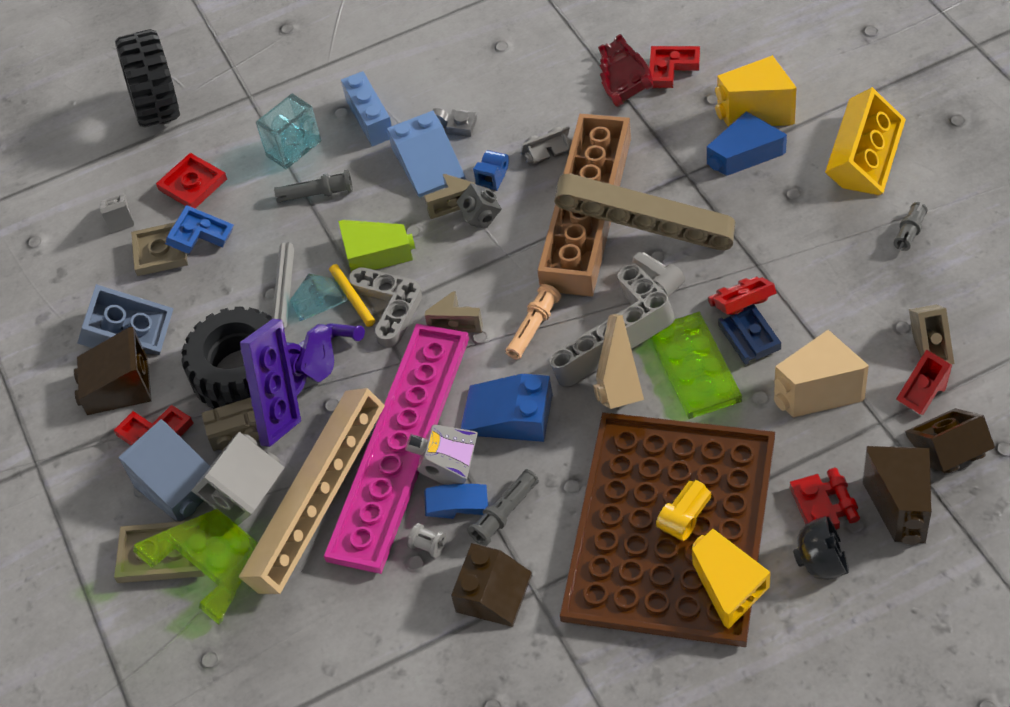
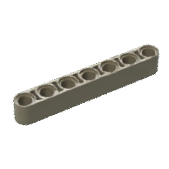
[554,174,735,250]

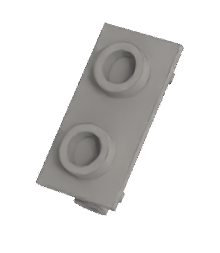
[521,126,573,164]

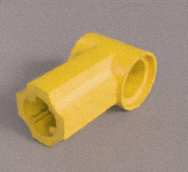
[656,480,711,541]

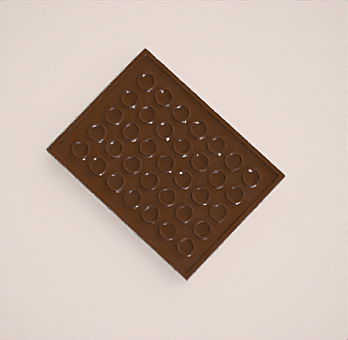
[560,412,775,647]

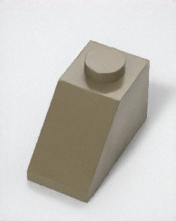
[909,304,955,364]

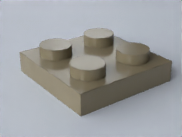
[131,222,188,276]

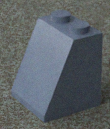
[118,419,210,522]

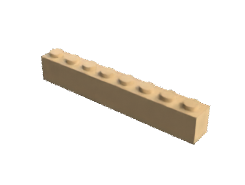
[239,388,385,594]

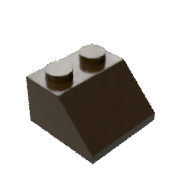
[905,408,995,473]
[451,543,532,627]

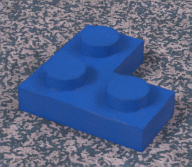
[165,205,234,254]

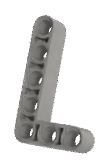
[549,264,675,386]

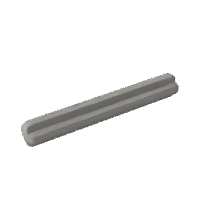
[272,242,294,329]

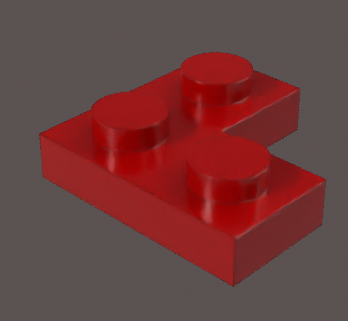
[649,46,700,88]
[114,405,194,446]

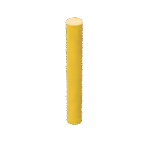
[329,264,376,327]

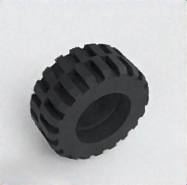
[115,29,180,127]
[181,306,272,409]

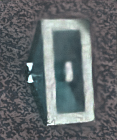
[290,273,349,321]

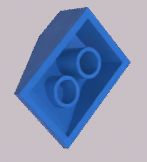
[460,374,553,442]

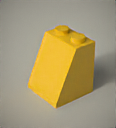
[715,55,797,127]

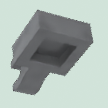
[433,108,477,137]

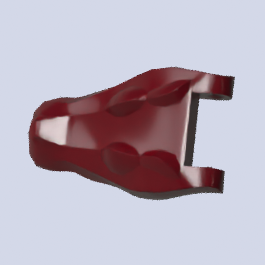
[598,34,653,107]

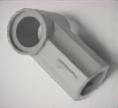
[631,252,685,297]

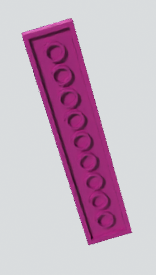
[324,324,469,574]

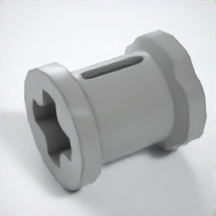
[408,523,446,558]

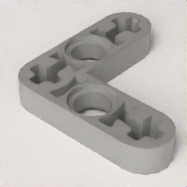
[349,268,422,348]

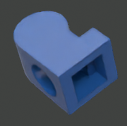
[473,150,509,191]

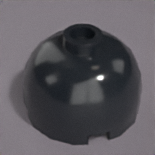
[793,516,849,580]

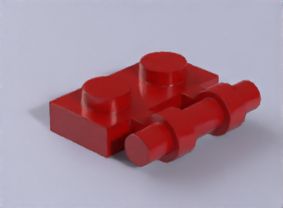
[708,276,777,315]
[789,468,860,530]

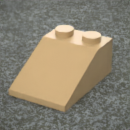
[593,314,644,409]

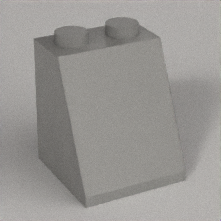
[191,432,285,526]

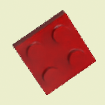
[156,153,227,208]

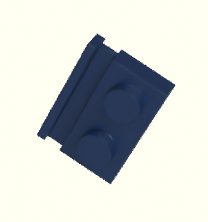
[718,304,781,365]

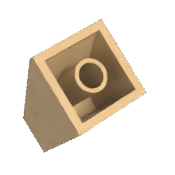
[774,330,869,418]

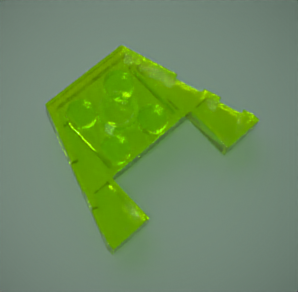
[133,509,258,625]

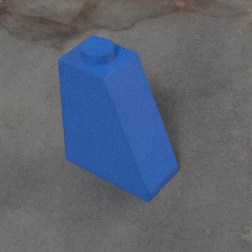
[706,111,787,176]

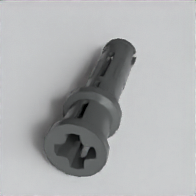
[274,169,353,203]
[467,469,539,546]

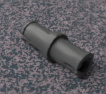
[894,202,928,251]

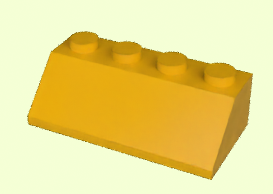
[825,87,906,195]

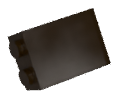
[74,327,152,415]
[863,446,932,545]

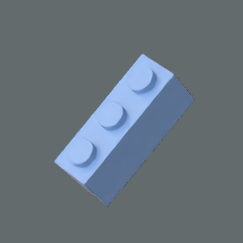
[341,71,392,146]

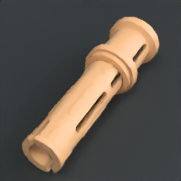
[505,284,561,360]

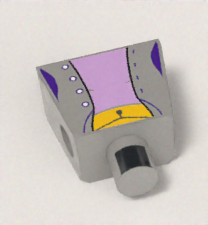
[405,425,478,485]

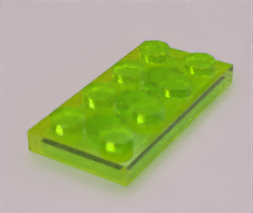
[650,311,742,419]

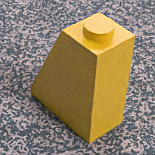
[692,529,770,629]

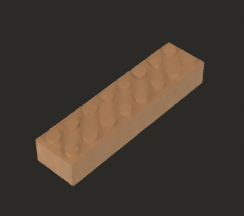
[538,114,631,297]

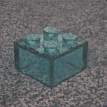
[256,93,322,169]

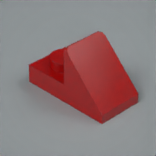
[896,350,952,415]

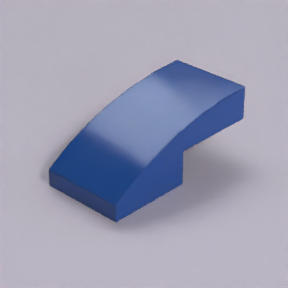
[424,484,488,519]

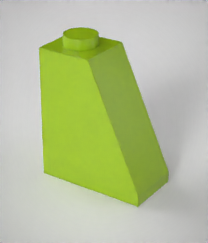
[338,220,416,272]

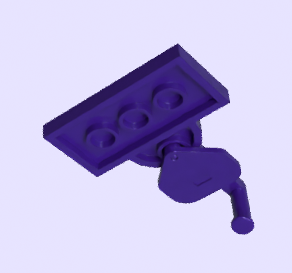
[240,319,365,447]

